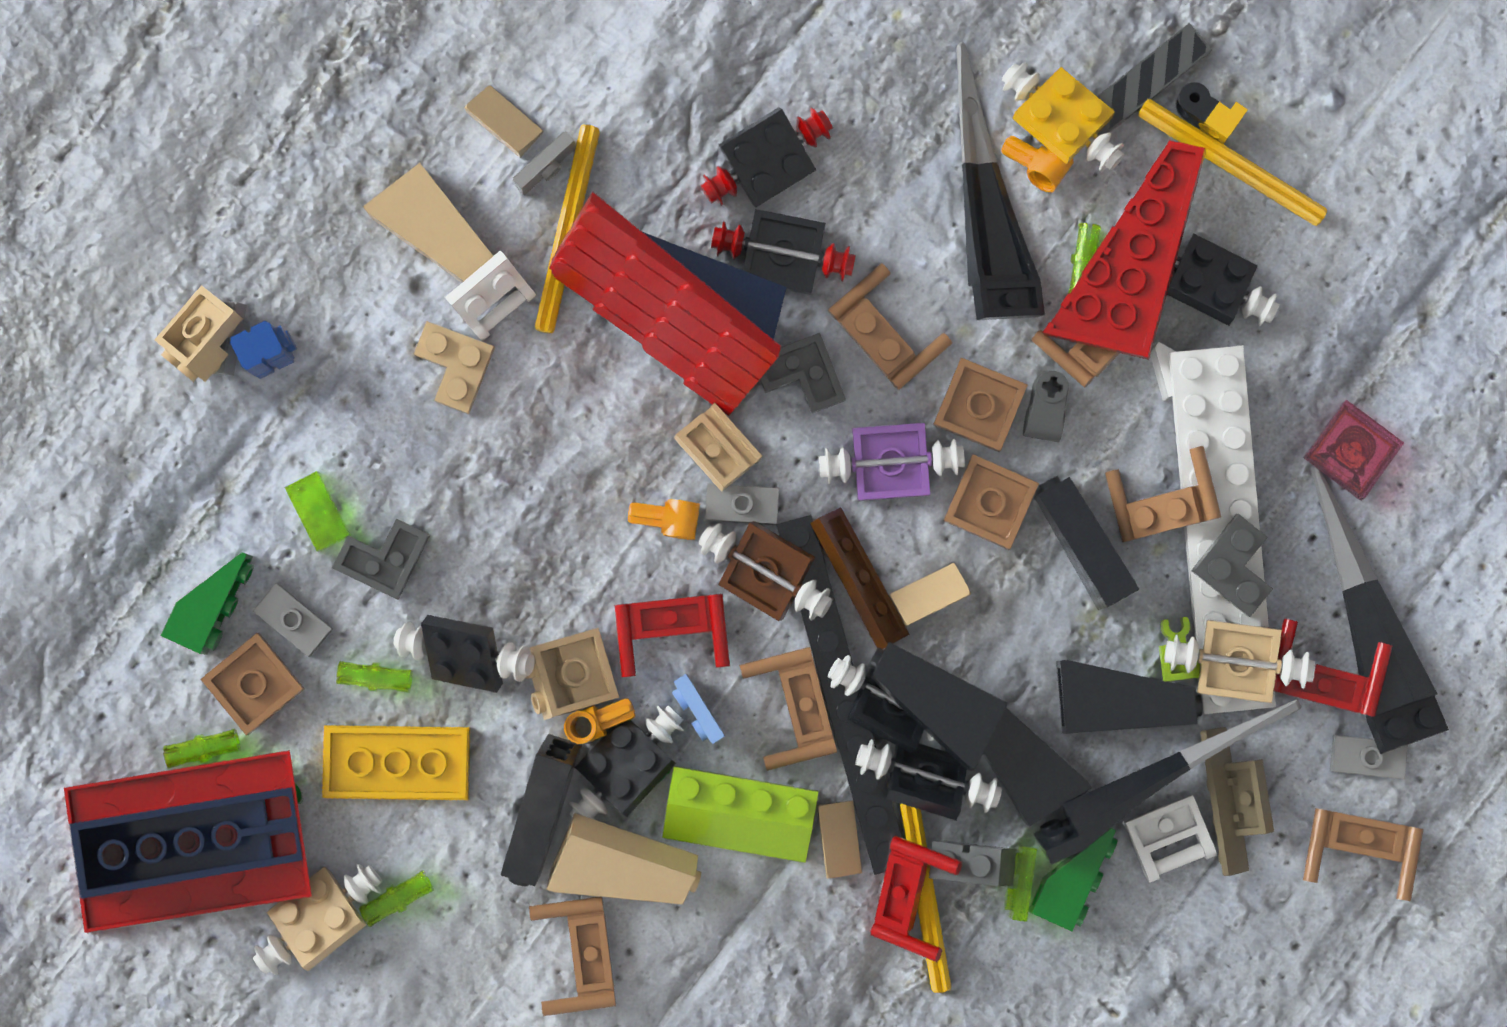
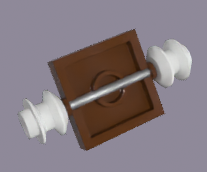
[699,521,833,621]

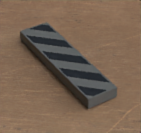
[1097,23,1212,136]

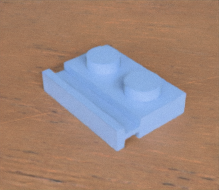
[672,674,725,744]

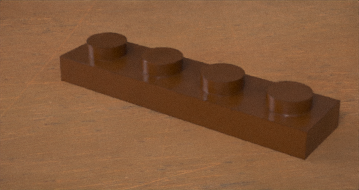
[810,507,910,649]

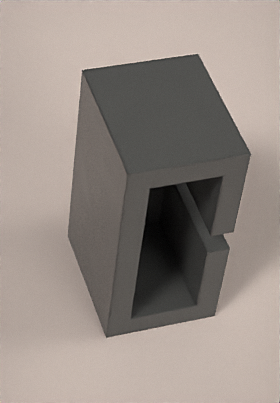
[929,841,1016,886]

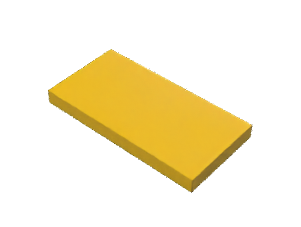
[322,725,471,800]

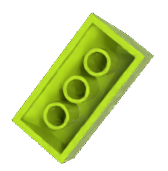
[662,766,819,863]

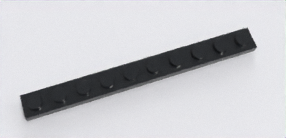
[776,515,902,875]

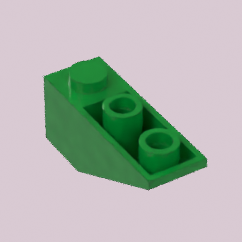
[160,552,254,655]
[1028,828,1118,931]

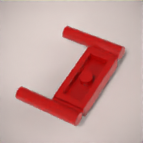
[614,594,730,677]
[1274,619,1392,717]
[871,836,962,962]

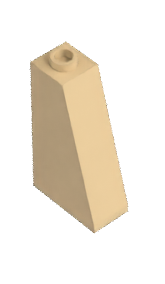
[363,163,493,283]
[546,813,701,904]

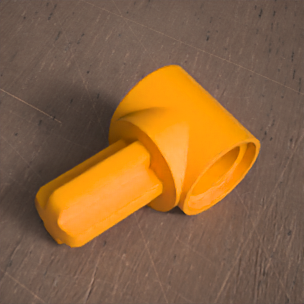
[1001,136,1074,193]
[628,499,700,540]
[564,698,636,744]

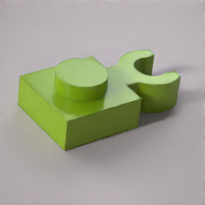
[1159,617,1200,681]

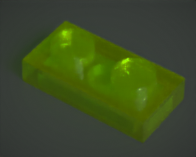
[284,471,351,552]
[1004,845,1037,922]

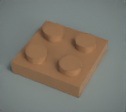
[933,358,1028,452]
[943,454,1039,550]
[201,633,305,735]

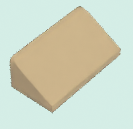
[464,85,544,158]
[889,563,971,626]
[817,800,862,879]

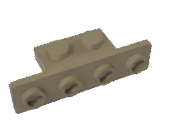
[1200,727,1274,876]

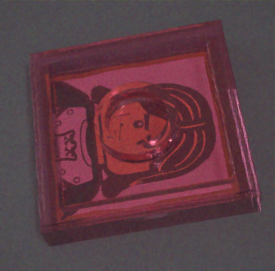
[1303,400,1404,501]

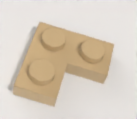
[414,321,495,414]

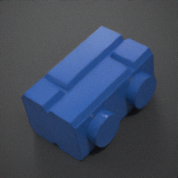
[230,320,297,379]

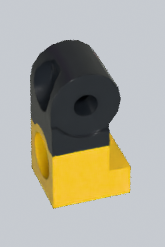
[1175,82,1248,144]

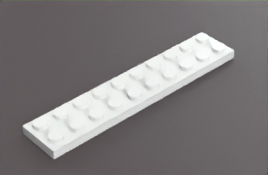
[1168,345,1276,714]

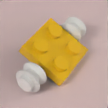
[1002,62,1125,172]

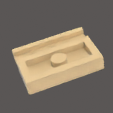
[674,403,762,492]

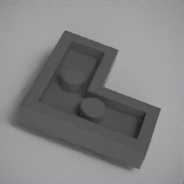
[760,333,846,414]
[1191,514,1273,617]
[332,519,430,600]

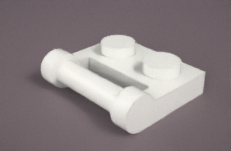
[445,251,537,342]
[1124,795,1217,883]

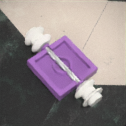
[818,423,965,501]

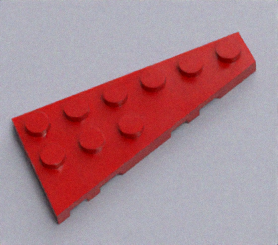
[1042,140,1206,360]

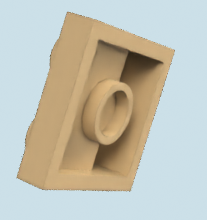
[155,285,243,382]
[526,628,619,720]

